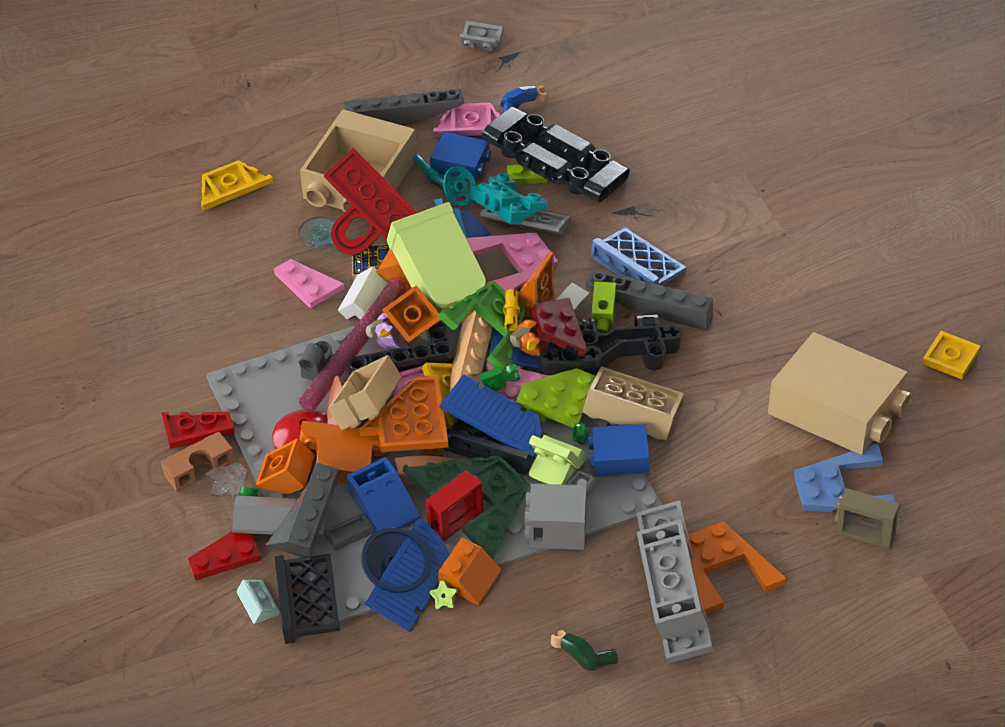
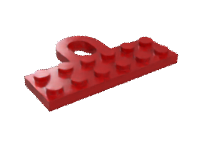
[324,148,417,256]

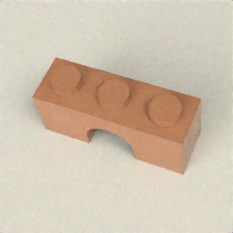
[161,432,234,492]

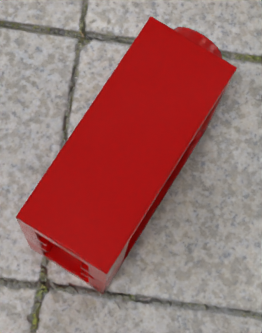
[426,470,484,541]

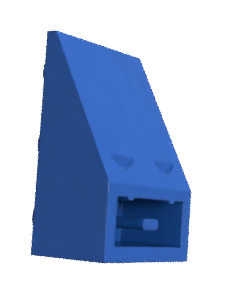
[346,457,421,531]

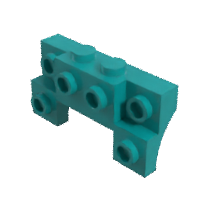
[470,173,548,225]

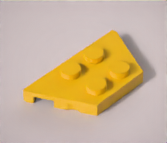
[201,160,273,211]

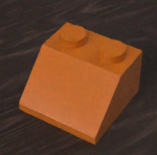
[255,439,315,494]
[438,538,502,606]

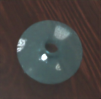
[299,217,335,247]

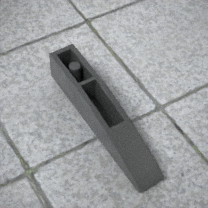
[344,89,464,125]
[586,270,713,330]

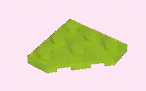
[516,368,596,428]

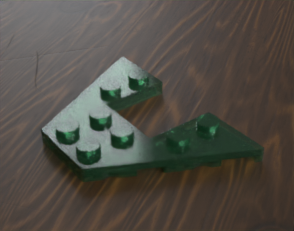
[402,455,530,559]

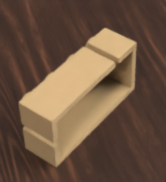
[328,355,402,430]

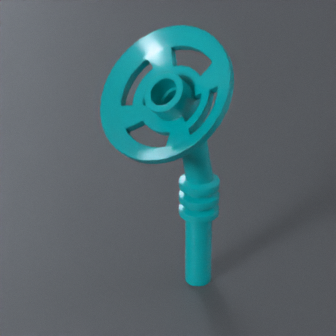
[413,154,476,207]

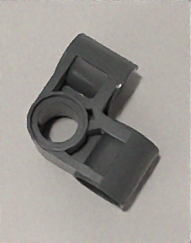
[299,341,334,383]

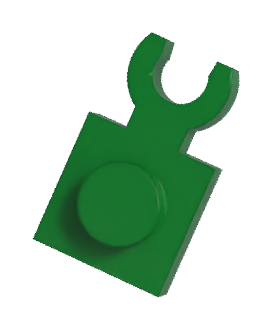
[479,364,521,391]

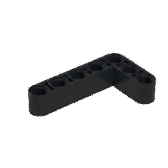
[348,320,453,376]

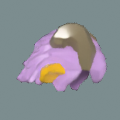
[366,313,408,350]

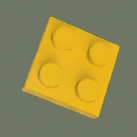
[922,331,981,379]

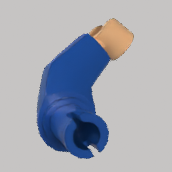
[500,86,548,113]

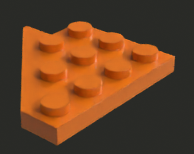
[359,375,448,452]

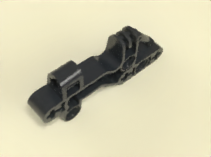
[538,314,683,376]

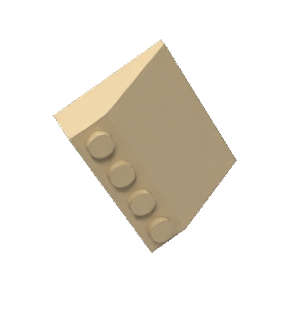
[582,366,684,440]

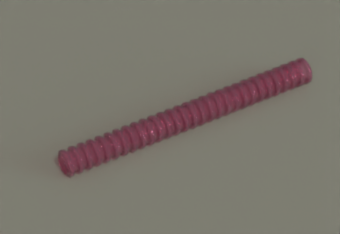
[299,278,407,412]

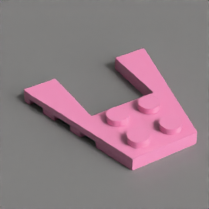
[466,233,558,293]

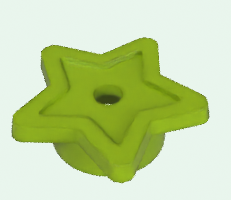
[430,580,458,609]

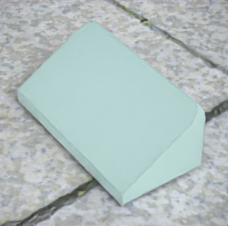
[237,580,280,624]

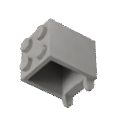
[525,479,587,550]

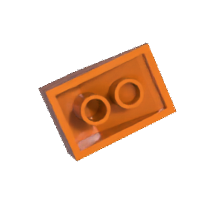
[518,251,555,321]

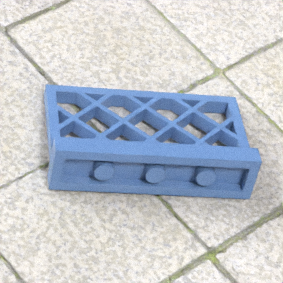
[590,228,686,286]

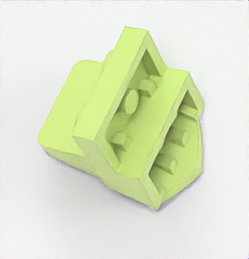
[529,435,589,485]

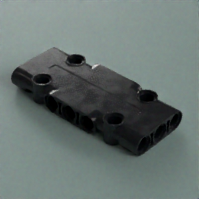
[482,106,630,203]

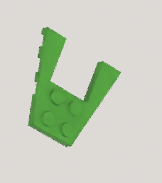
[437,281,525,370]

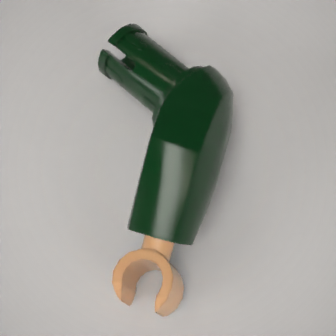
[551,630,618,671]

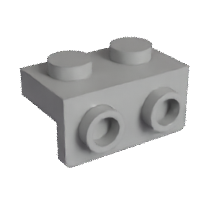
[459,21,504,51]

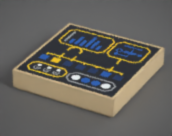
[352,244,390,280]

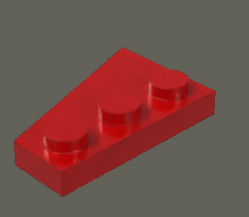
[161,412,235,449]
[188,531,261,581]

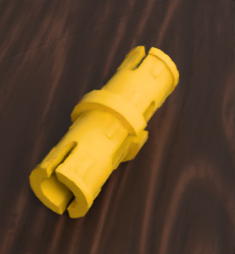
[503,289,520,331]

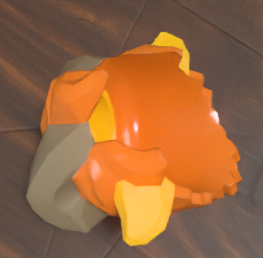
[510,320,549,358]

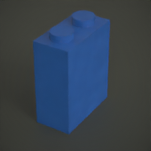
[430,132,492,182]
[588,424,649,476]

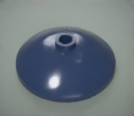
[361,527,430,593]

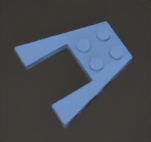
[794,443,895,514]

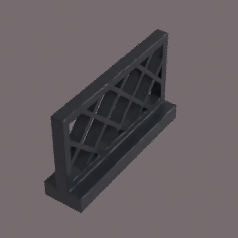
[444,419,547,475]
[274,554,340,644]

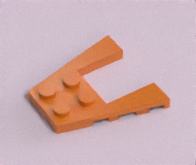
[689,521,786,614]

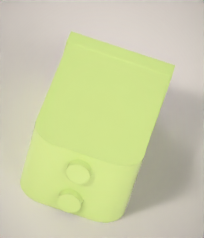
[387,202,486,313]

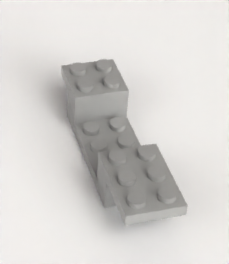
[636,500,714,664]

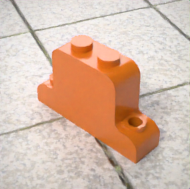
[299,421,387,483]

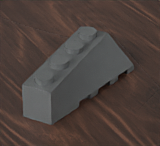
[266,462,338,557]

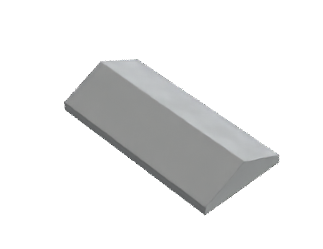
[480,208,570,236]
[232,495,325,537]

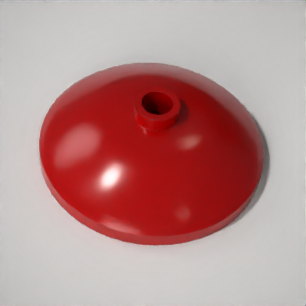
[272,409,328,460]

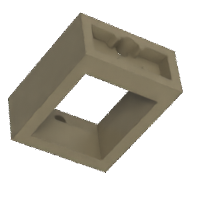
[834,488,899,549]

